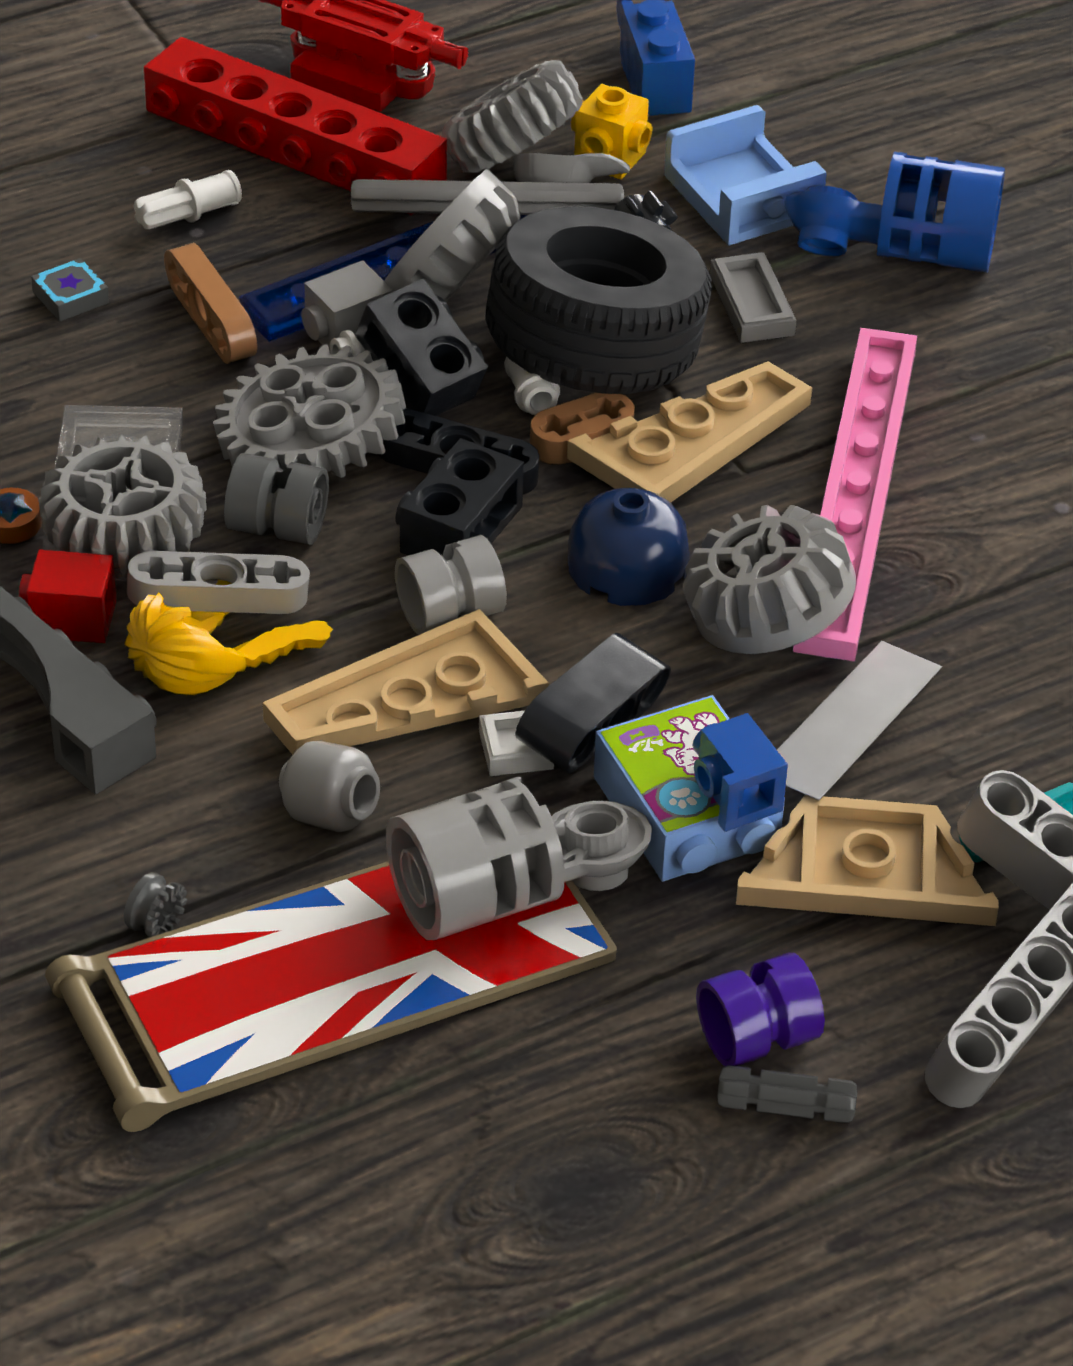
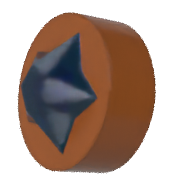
[0,488,42,544]

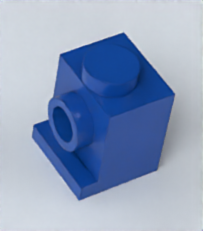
[692,713,788,832]

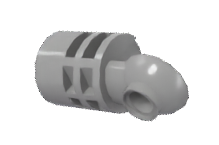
[386,777,652,940]

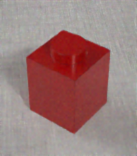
[19,549,117,643]

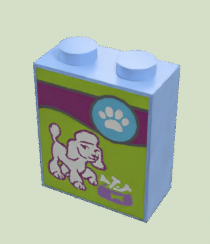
[594,695,785,882]

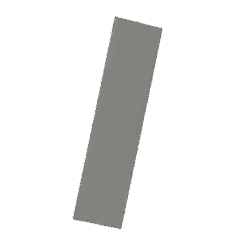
[777,641,943,800]

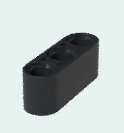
[515,633,671,774]

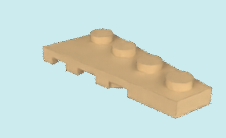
[567,361,812,502]
[263,609,549,755]

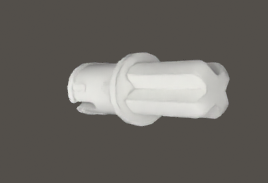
[134,170,242,230]

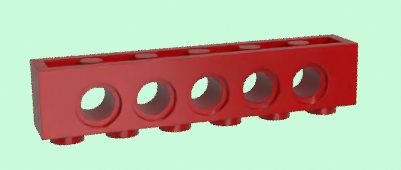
[143,37,447,215]

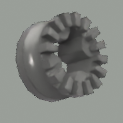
[124,872,187,938]

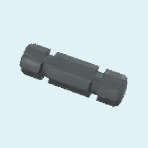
[717,1065,858,1123]

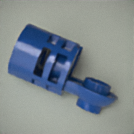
[784,151,1005,273]

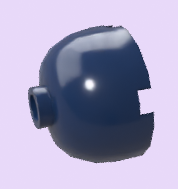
[568,488,690,606]

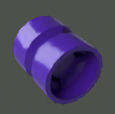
[696,952,825,1066]

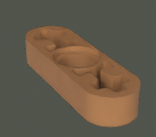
[164,243,257,364]

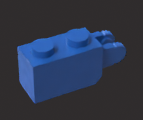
[616,0,695,116]

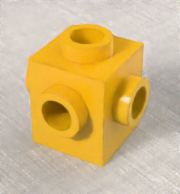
[571,84,652,179]

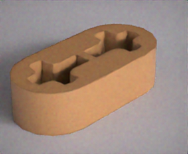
[530,393,635,464]

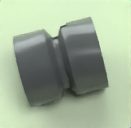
[224,453,329,545]

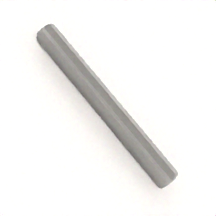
[351,179,624,215]

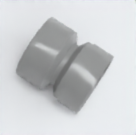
[395,535,507,635]

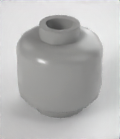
[279,740,380,832]

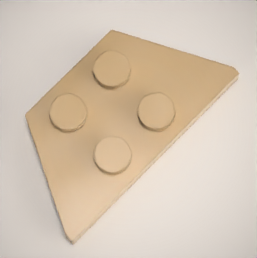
[736,795,999,926]

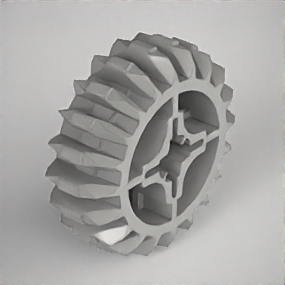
[441,60,583,173]
[39,434,207,575]

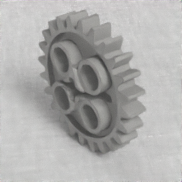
[213,345,406,478]

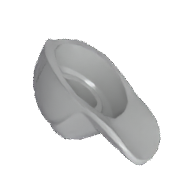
[513,153,630,183]

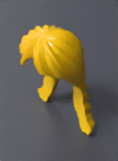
[124,580,333,695]

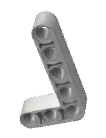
[925,770,1073,1108]

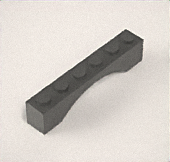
[0,586,157,795]

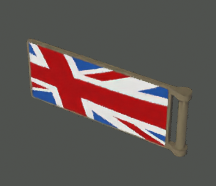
[45,861,617,1132]

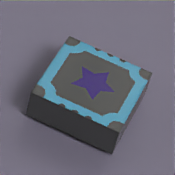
[31,258,109,322]

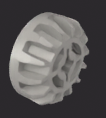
[384,169,520,302]
[682,505,856,654]

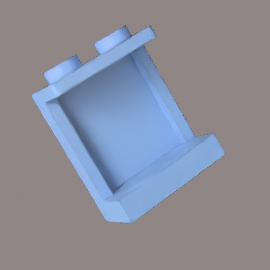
[664,105,827,246]

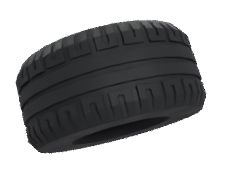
[485,206,712,394]

